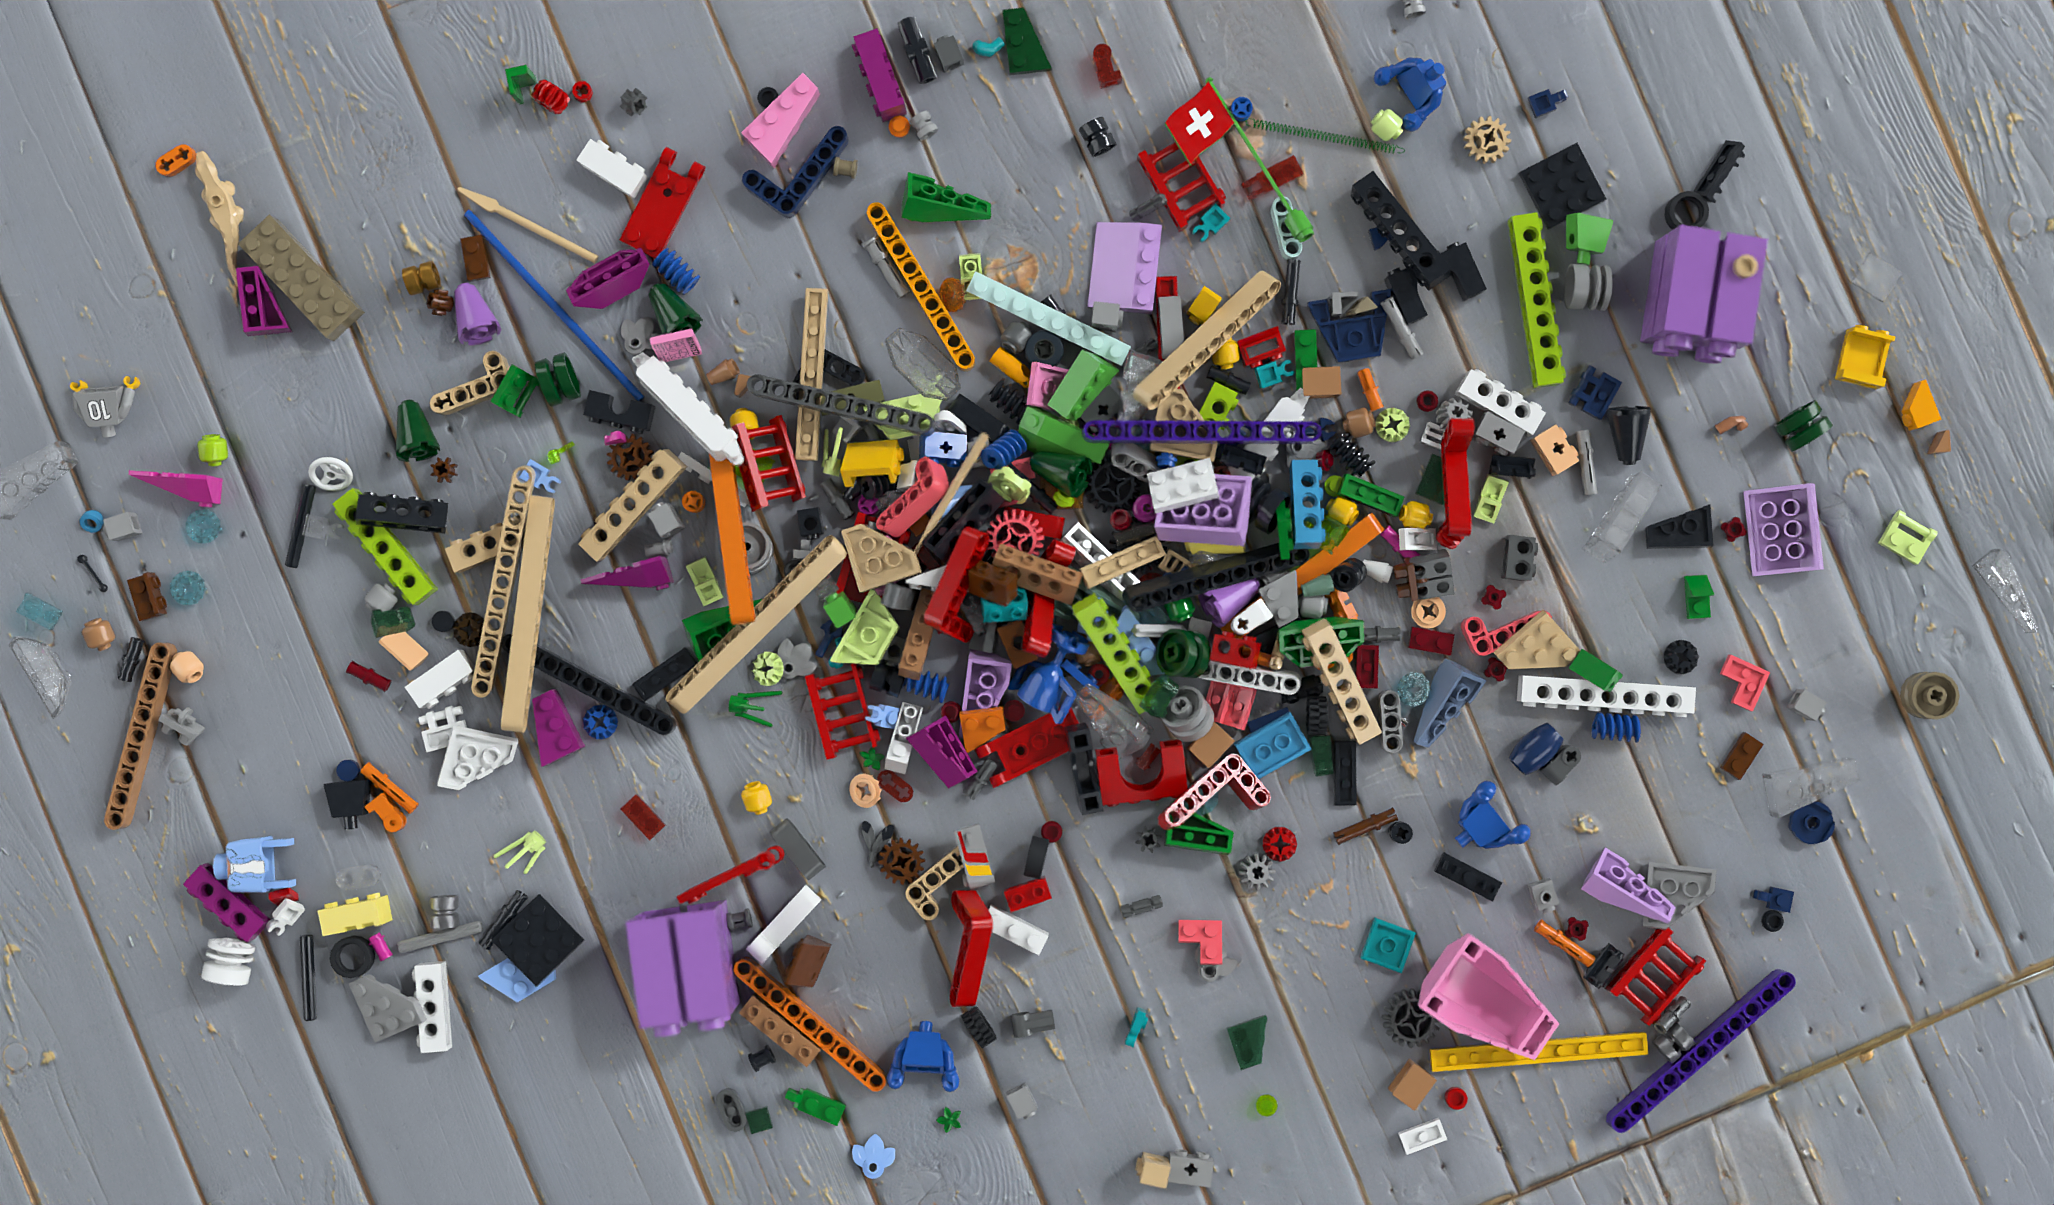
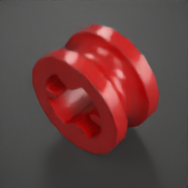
[572,81,593,103]

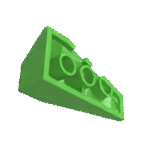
[1018,406,1110,463]

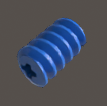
[652,248,700,294]
[981,429,1027,470]
[902,670,950,704]
[1591,712,1641,743]

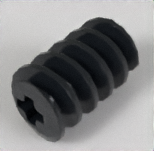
[988,378,1029,425]
[1328,432,1376,477]
[860,474,901,500]

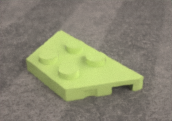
[863,388,945,440]
[830,589,900,665]

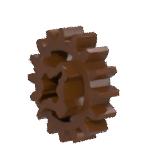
[607,434,654,481]
[878,837,926,885]

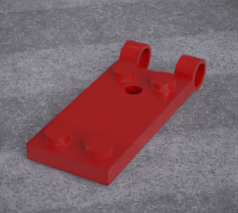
[619,147,706,259]
[974,707,1079,788]
[676,845,784,905]

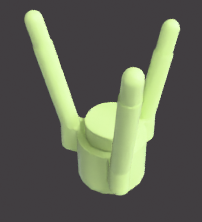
[821,427,856,477]
[494,830,546,874]

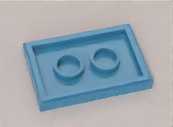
[1234,712,1312,779]

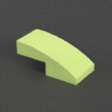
[1473,474,1509,523]
[686,556,723,606]

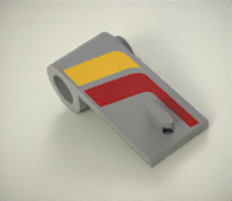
[954,823,995,890]

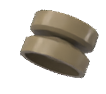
[1900,672,1960,720]

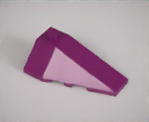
[580,556,674,591]

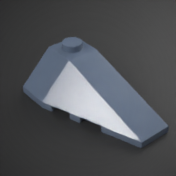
[1413,658,1486,748]

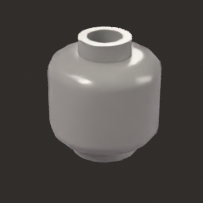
[365,583,398,616]
[1298,593,1328,619]

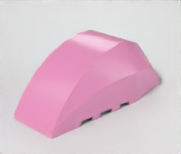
[1418,933,1559,1060]

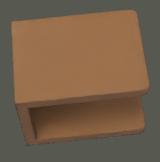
[1302,366,1342,399]
[1187,722,1235,768]
[1388,1058,1437,1110]

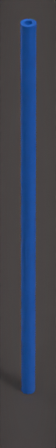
[464,210,645,401]

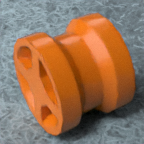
[682,491,706,513]

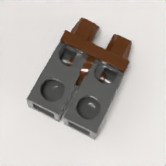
[1393,549,1455,602]

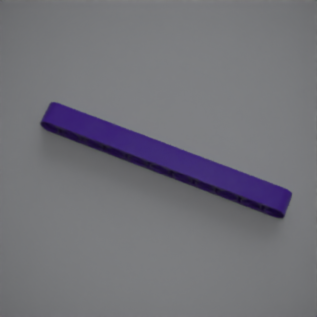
[1082,420,1322,444]
[1606,969,1796,1133]

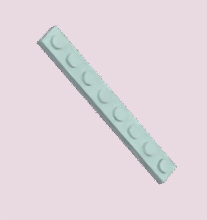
[966,271,1131,366]

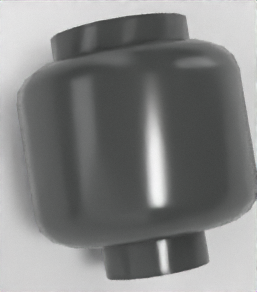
[1001,322,1032,354]

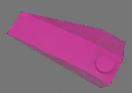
[128,470,223,508]

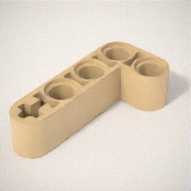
[430,351,510,415]
[905,846,964,920]

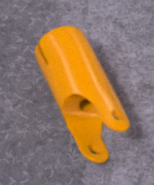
[989,346,1031,388]

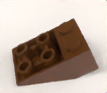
[783,935,832,987]

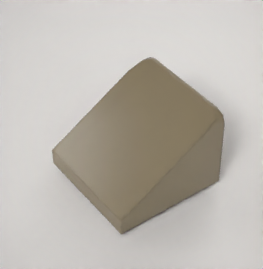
[1345,296,1377,317]

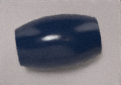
[1509,723,1564,776]

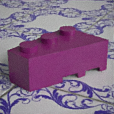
[236,266,292,337]
[532,689,585,767]
[906,716,978,789]

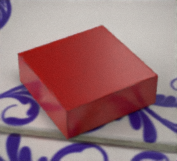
[268,887,299,906]

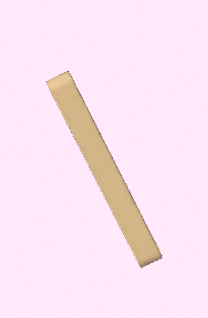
[1133,271,1281,410]

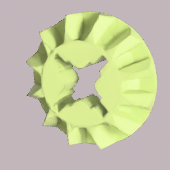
[1375,407,1410,442]
[752,652,784,686]

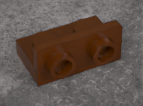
[127,572,167,621]

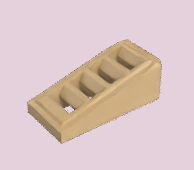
[1157,549,1198,582]

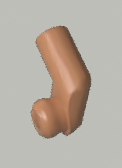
[1715,416,1748,435]

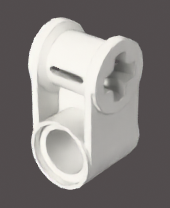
[1231,599,1273,635]

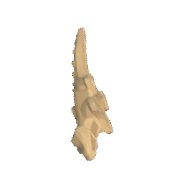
[195,151,244,286]

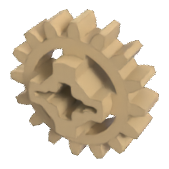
[1463,116,1511,164]

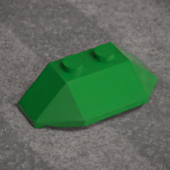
[1278,617,1364,668]

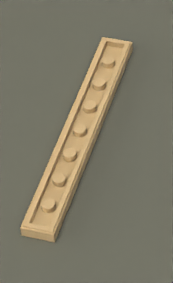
[795,288,828,461]

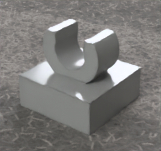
[793,539,811,560]

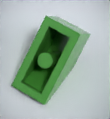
[823,591,857,629]

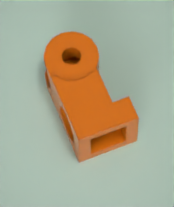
[364,792,407,832]

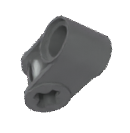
[1539,745,1581,785]

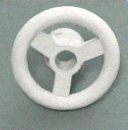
[308,457,353,491]

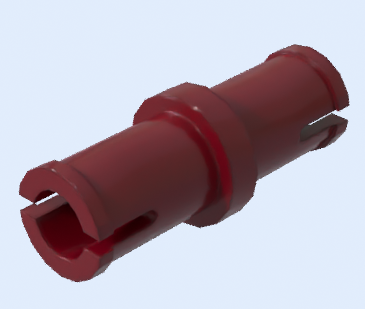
[346,660,392,692]

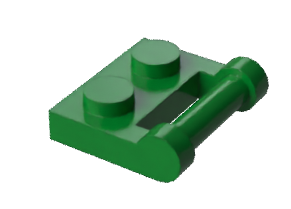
[490,364,540,418]

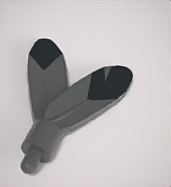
[861,821,894,868]

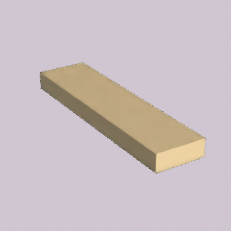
[1078,535,1166,590]

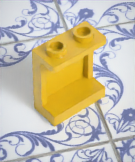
[1835,325,1895,389]
[840,439,904,487]

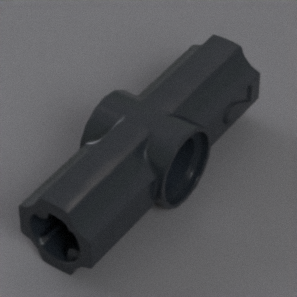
[897,17,937,84]

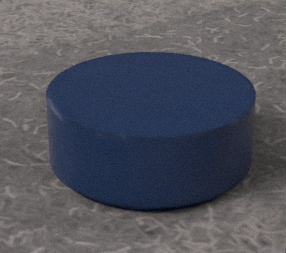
[336,759,360,781]

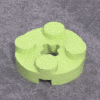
[988,466,1031,504]

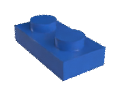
[1061,659,1099,694]

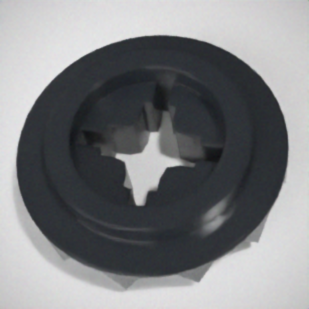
[1664,640,1699,674]

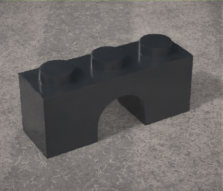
[583,390,656,434]

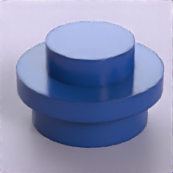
[1156,453,1178,469]

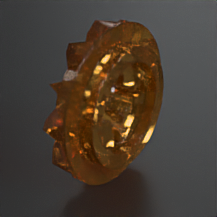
[940,277,967,312]

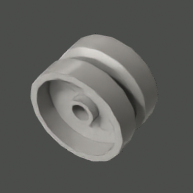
[743,522,774,574]
[1159,685,1214,742]

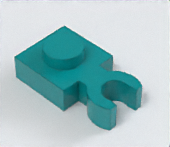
[1192,203,1231,243]
[1254,360,1294,389]
[1125,1007,1148,1047]

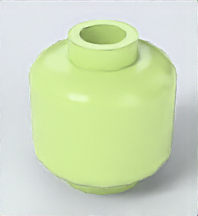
[1370,109,1403,141]

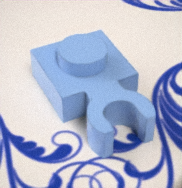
[519,459,561,493]
[865,704,900,729]

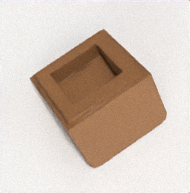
[734,374,751,398]
[1927,430,1951,455]

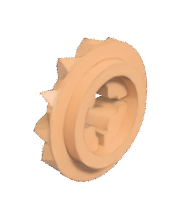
[1411,597,1446,628]
[849,773,882,808]

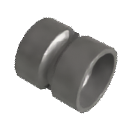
[430,895,459,929]
[1653,1023,1695,1064]

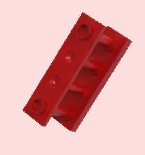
[1137,142,1226,232]
[730,415,806,512]
[805,664,881,760]
[1605,928,1706,1026]

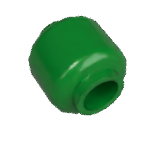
[1164,597,1195,624]

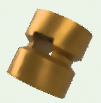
[402,261,441,296]

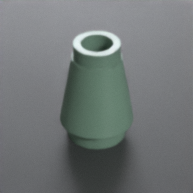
[1301,574,1334,598]

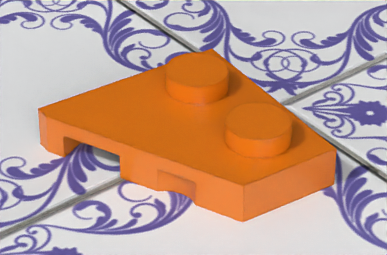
[959,707,1006,753]

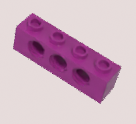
[183,863,271,942]

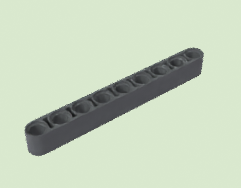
[747,374,936,436]

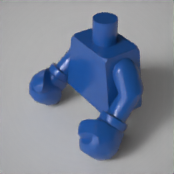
[1374,57,1446,132]
[1455,781,1531,849]
[886,1021,960,1092]

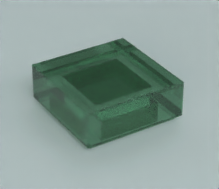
[746,1106,773,1134]

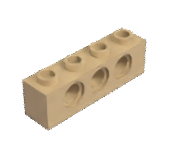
[445,515,526,573]

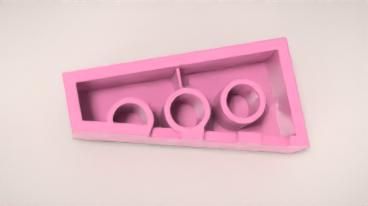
[741,73,820,168]

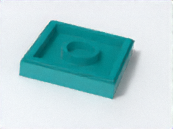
[1360,917,1416,973]

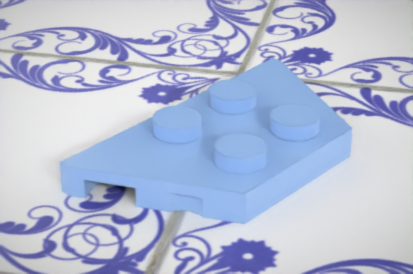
[1104,605,1164,676]
[478,958,556,1003]

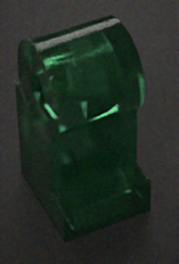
[370,607,416,638]
[1139,674,1179,719]
[1308,735,1333,777]

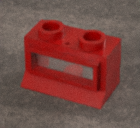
[1237,326,1286,369]

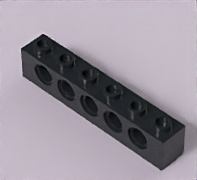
[1351,171,1452,291]

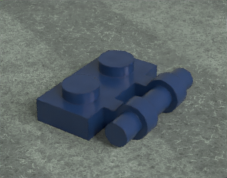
[1568,365,1622,421]

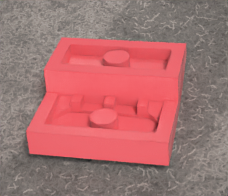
[1206,681,1257,731]

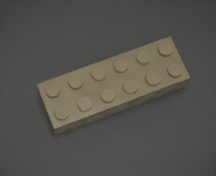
[238,214,365,341]

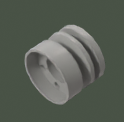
[1564,264,1612,311]

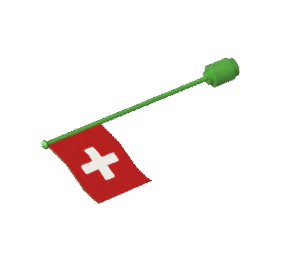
[1165,77,1314,243]

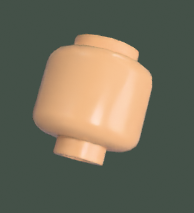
[170,651,204,683]

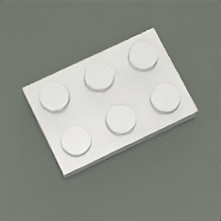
[1147,458,1220,513]

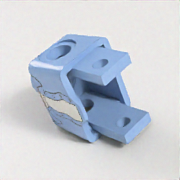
[213,836,296,893]

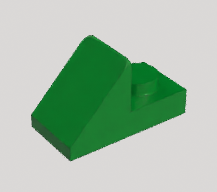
[1684,575,1714,619]

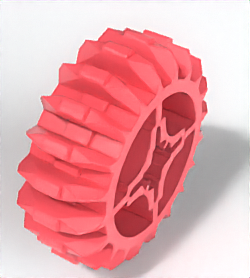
[986,509,1044,557]

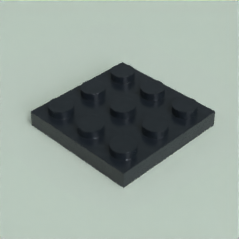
[1518,143,1607,230]
[491,894,585,987]

